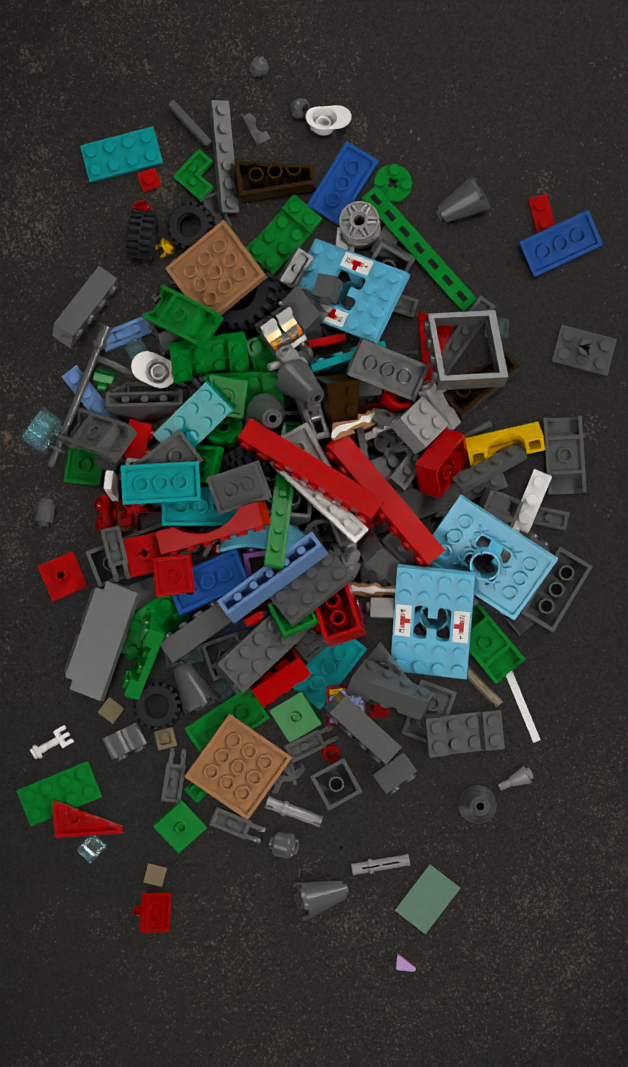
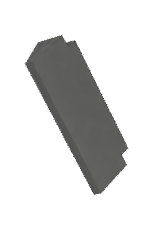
[64,581,141,701]

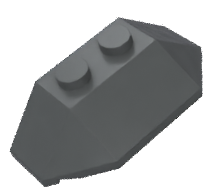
[106,382,183,421]

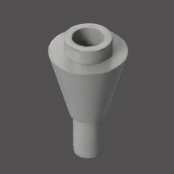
[498,766,534,791]

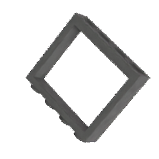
[423,310,508,390]

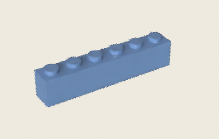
[217,532,329,623]

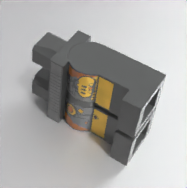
[254,305,307,357]

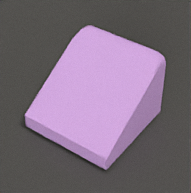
[396,953,416,972]

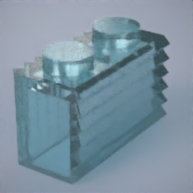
[20,407,62,453]

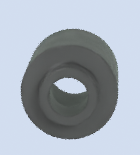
[34,498,55,527]

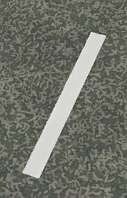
[506,671,540,743]

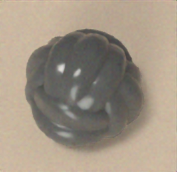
[249,56,269,77]
[290,98,310,119]

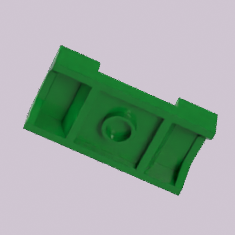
[246,194,323,275]
[142,284,224,351]
[168,331,250,383]
[204,369,285,411]
[446,603,526,684]
[122,613,166,700]

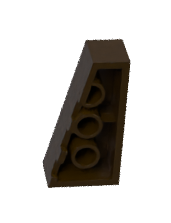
[234,159,316,203]
[443,352,520,420]
[316,374,360,446]

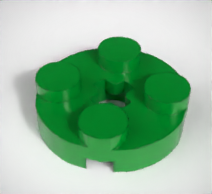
[374,164,412,203]
[206,416,243,448]

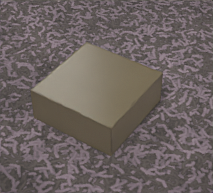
[98,697,125,724]
[154,727,177,750]
[144,863,167,887]

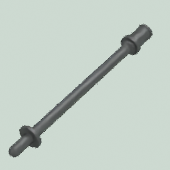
[48,324,112,468]

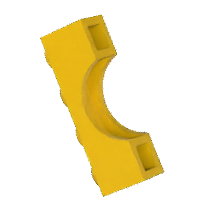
[465,422,545,467]

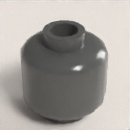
[269,832,299,859]

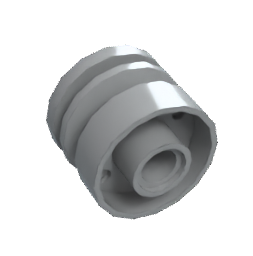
[339,201,381,249]

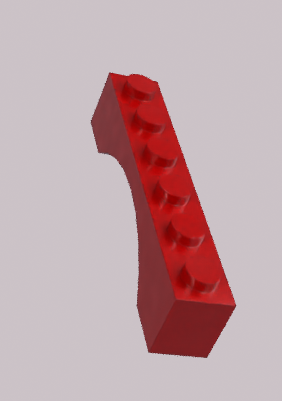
[156,501,271,556]

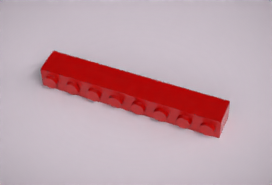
[238,418,384,523]
[323,436,445,567]

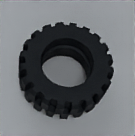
[221,260,282,335]

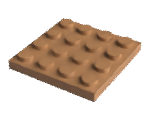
[165,220,267,315]
[184,713,292,820]

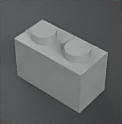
[366,597,394,619]

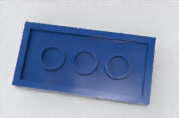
[307,141,379,226]
[518,210,603,277]
[172,548,249,616]

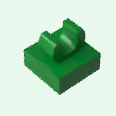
[93,369,116,391]
[184,782,207,803]

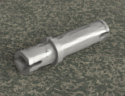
[265,796,323,827]
[351,854,410,876]

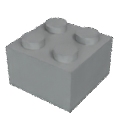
[390,396,449,454]

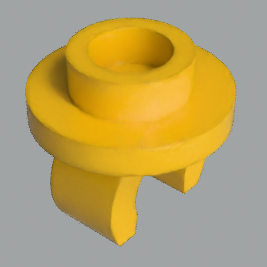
[155,237,176,258]

